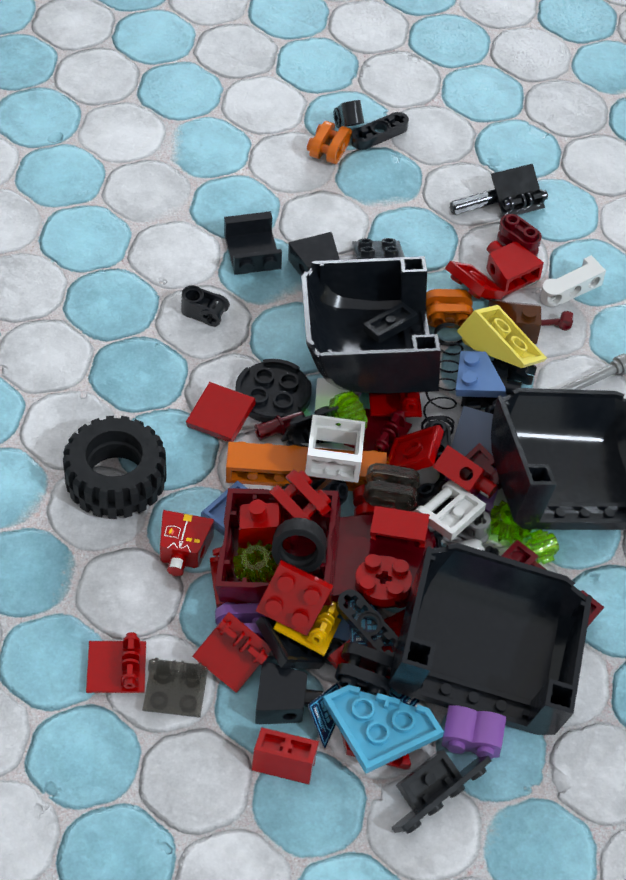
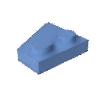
[456,351,506,398]

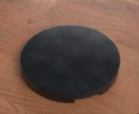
[235,359,312,423]

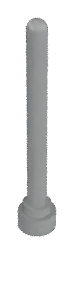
[559,353,626,390]

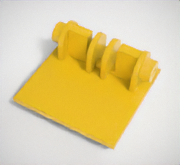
[273,601,341,656]

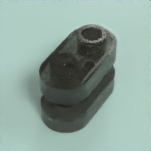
[363,463,420,511]

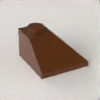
[489,300,541,344]

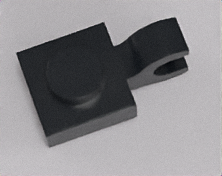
[493,358,537,385]

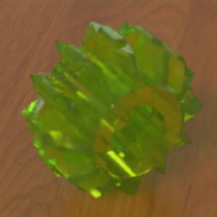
[329,391,368,428]
[489,500,532,546]
[233,539,278,583]

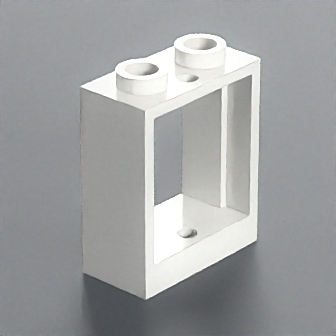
[305,414,365,483]

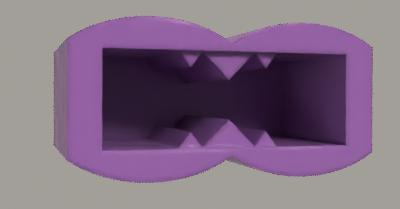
[441,705,506,759]

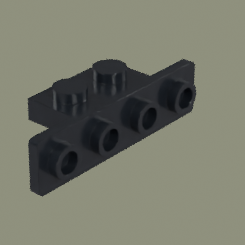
[391,750,492,834]

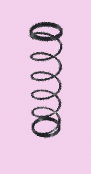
[421,323,464,435]

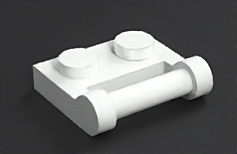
[414,480,486,541]

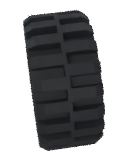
[63,415,166,519]

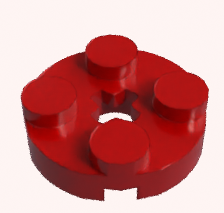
[355,554,412,607]

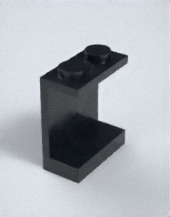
[224,211,282,275]

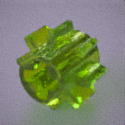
[525,529,559,564]

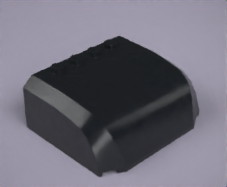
[301,256,441,394]
[491,388,626,530]
[388,543,592,735]

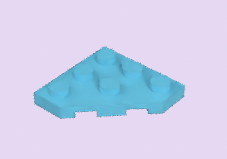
[323,685,444,774]

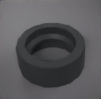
[272,518,327,573]

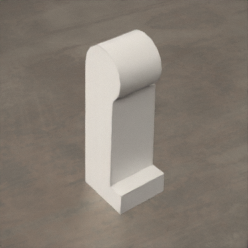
[540,255,606,307]

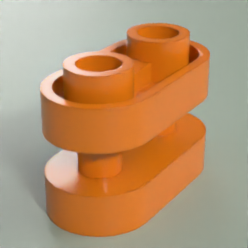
[307,121,352,164]
[426,289,474,328]

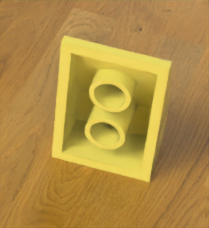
[457,305,547,368]

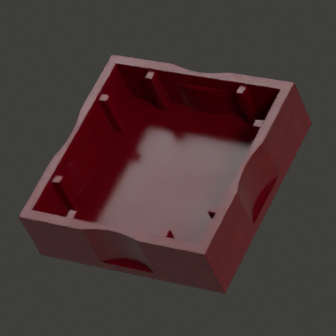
[215,488,341,606]

